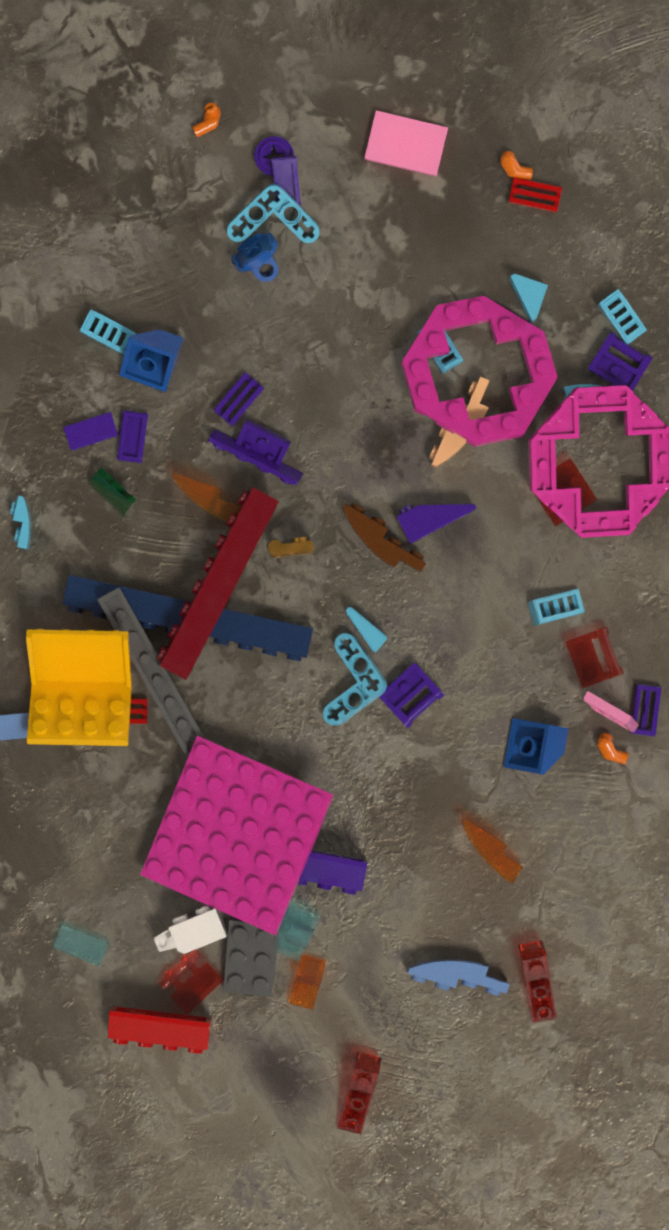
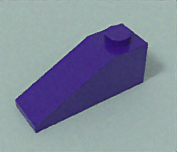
[396,504,477,544]

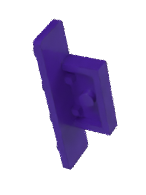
[208,419,303,485]

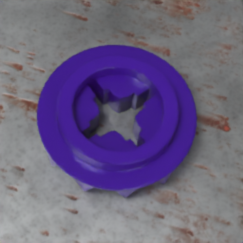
[254,136,294,176]

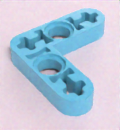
[227,184,320,243]
[323,633,387,726]

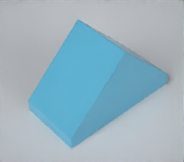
[509,274,548,323]

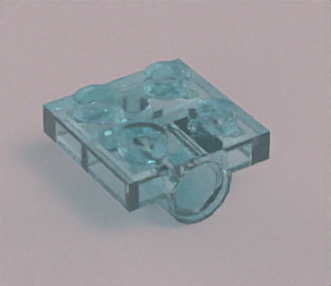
[278,902,321,962]

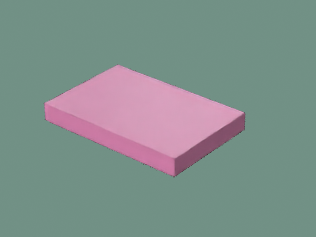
[364,110,448,177]
[583,691,639,733]

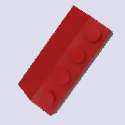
[108,1006,212,1054]

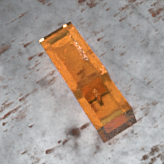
[172,473,239,523]
[461,818,523,884]

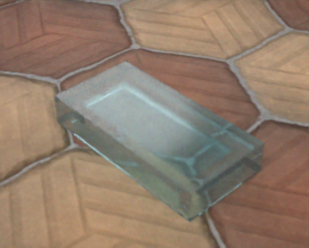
[53,924,109,967]

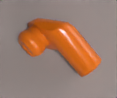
[192,102,221,138]
[500,151,533,180]
[597,733,628,765]

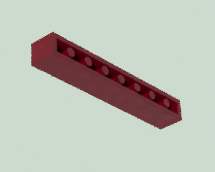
[156,487,279,680]

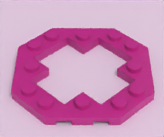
[401,296,558,447]
[528,385,669,538]

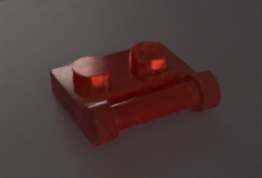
[565,627,624,688]

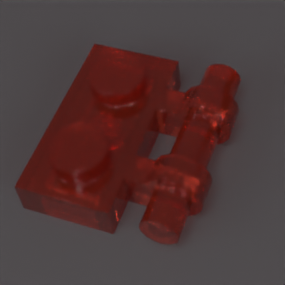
[159,949,224,1015]

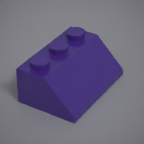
[298,850,368,895]

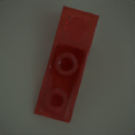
[518,940,557,1023]
[337,1052,382,1135]

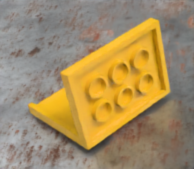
[26,629,132,746]

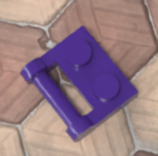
[587,332,653,391]
[379,662,445,729]

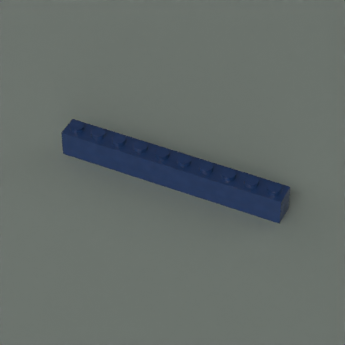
[62,575,313,662]

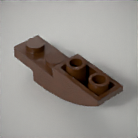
[343,503,426,573]

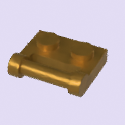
[268,537,314,557]

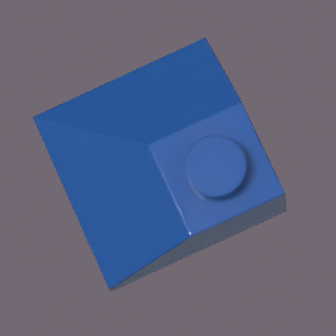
[119,330,184,392]
[503,718,569,775]

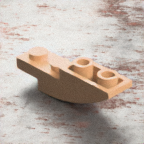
[429,377,489,468]

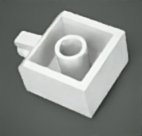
[154,905,228,954]

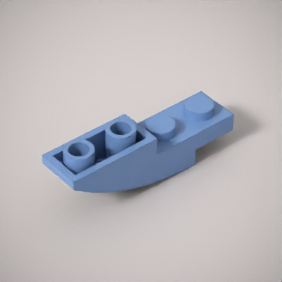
[407,959,510,996]

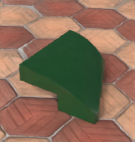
[89,467,137,518]

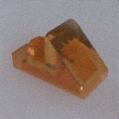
[289,954,326,1010]

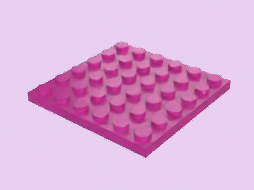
[140,736,334,935]

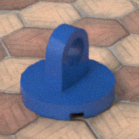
[231,232,279,282]

